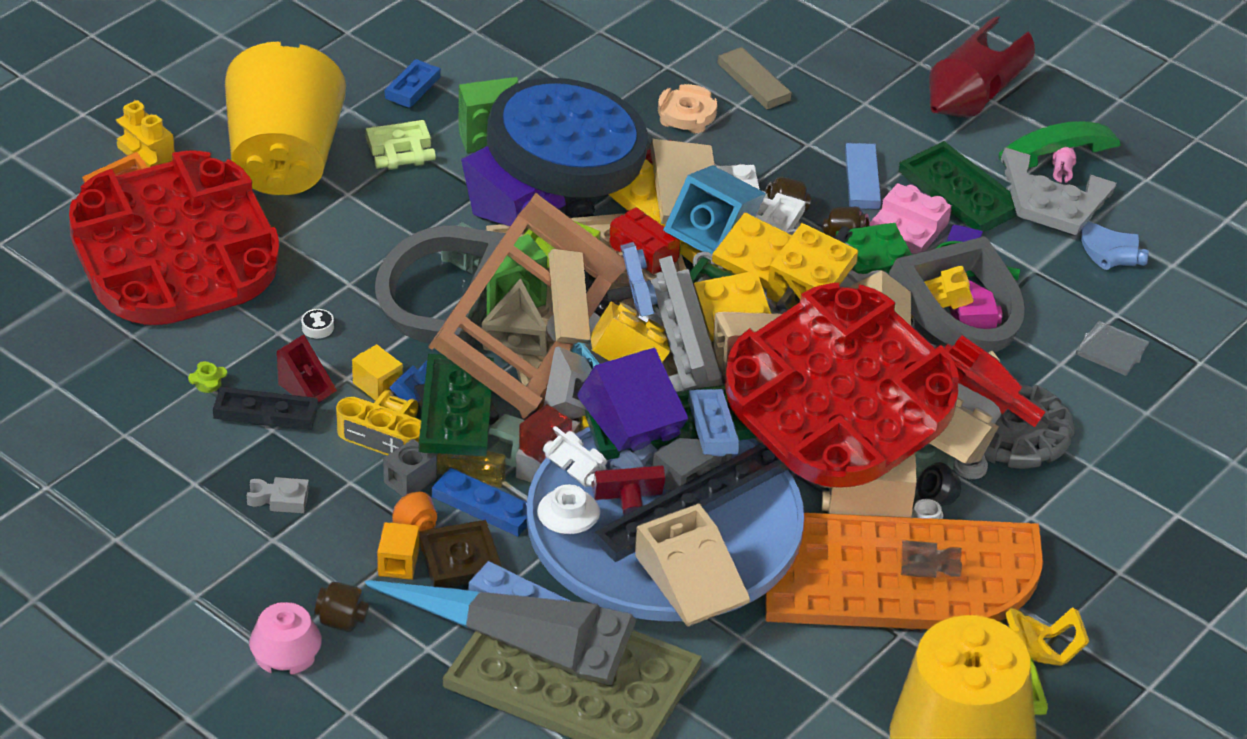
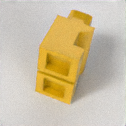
[116,100,175,167]

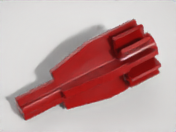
[945,335,1046,428]

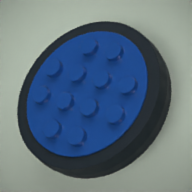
[487,78,648,197]

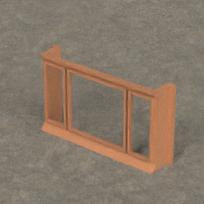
[428,193,626,420]

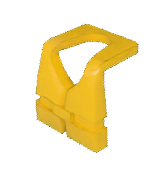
[1006,608,1089,666]

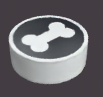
[301,309,334,339]

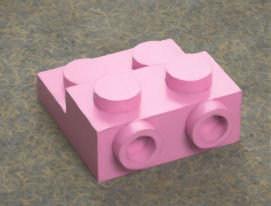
[870,183,951,254]

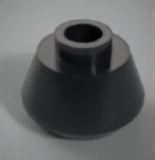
[917,462,961,506]

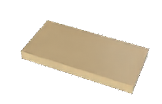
[650,139,715,224]

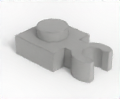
[247,477,309,513]

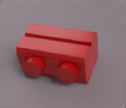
[609,207,680,275]

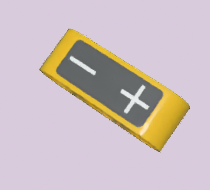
[336,390,421,456]

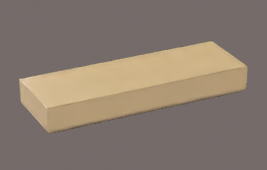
[548,249,591,344]

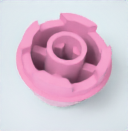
[249,603,322,675]

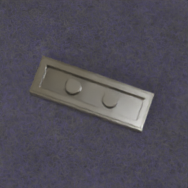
[718,47,792,109]

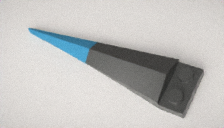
[364,580,636,685]

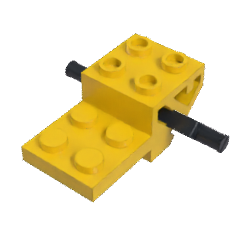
[712,212,858,314]

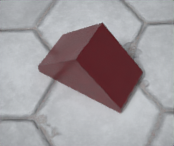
[277,334,337,403]

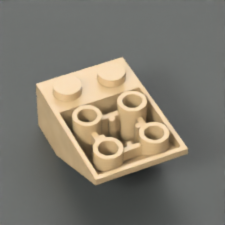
[635,504,750,627]

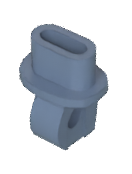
[610,444,658,470]

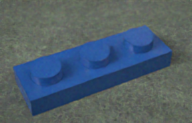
[432,467,527,537]

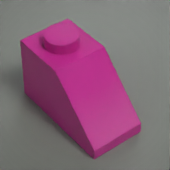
[949,280,1002,329]

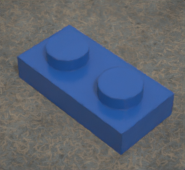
[385,59,441,108]

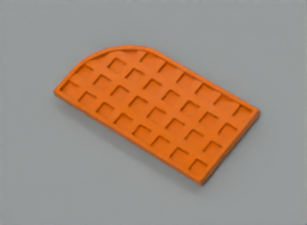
[765,513,1043,629]

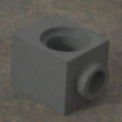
[383,439,437,497]

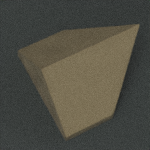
[482,278,548,356]

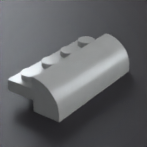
[651,256,723,391]

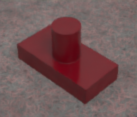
[592,465,666,515]

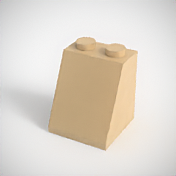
[822,453,916,518]

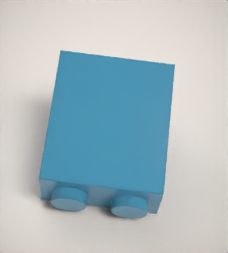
[663,165,766,254]

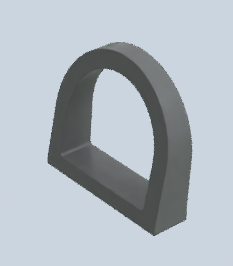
[375,225,505,347]
[888,236,1025,353]

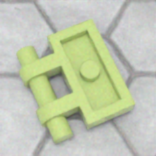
[366,120,436,170]

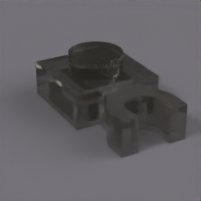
[901,540,962,578]

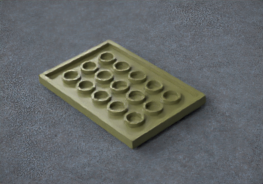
[443,630,702,739]

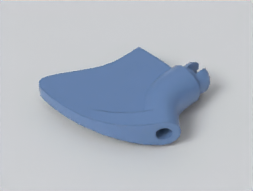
[1081,221,1149,270]

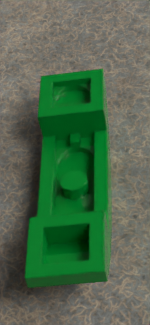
[999,121,1120,168]

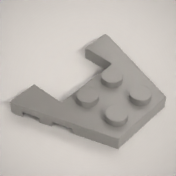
[1001,147,1116,235]

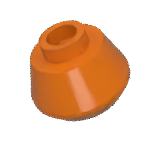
[392,492,437,531]

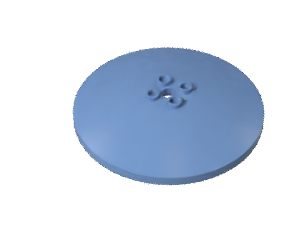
[527,427,804,621]

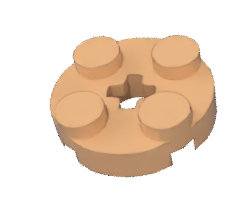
[658,84,717,133]

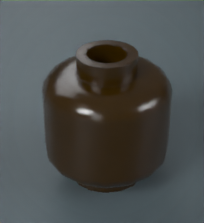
[765,177,811,211]
[823,206,870,237]
[314,582,369,632]

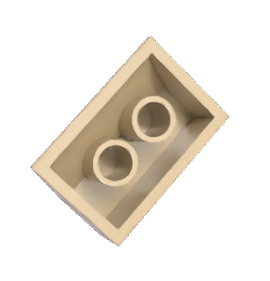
[929,397,999,464]

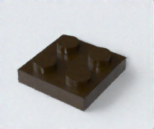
[419,520,502,588]

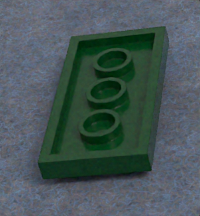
[898,141,1017,233]
[418,354,494,456]

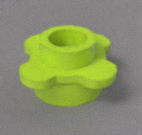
[188,361,227,393]

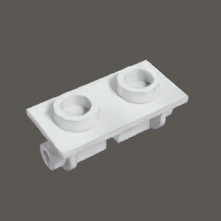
[543,426,607,488]

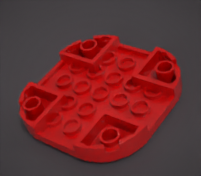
[69,151,279,325]
[725,282,959,488]

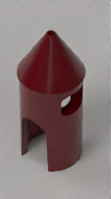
[929,16,1035,118]

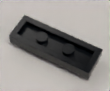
[213,387,318,430]

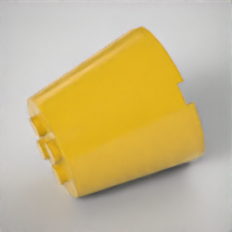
[225,42,346,195]
[890,615,1037,739]

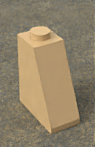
[713,312,781,380]

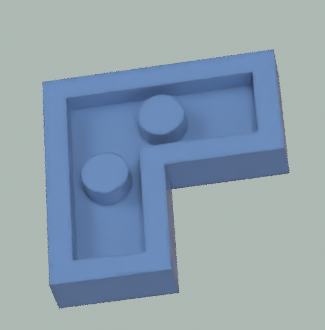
[620,242,658,317]

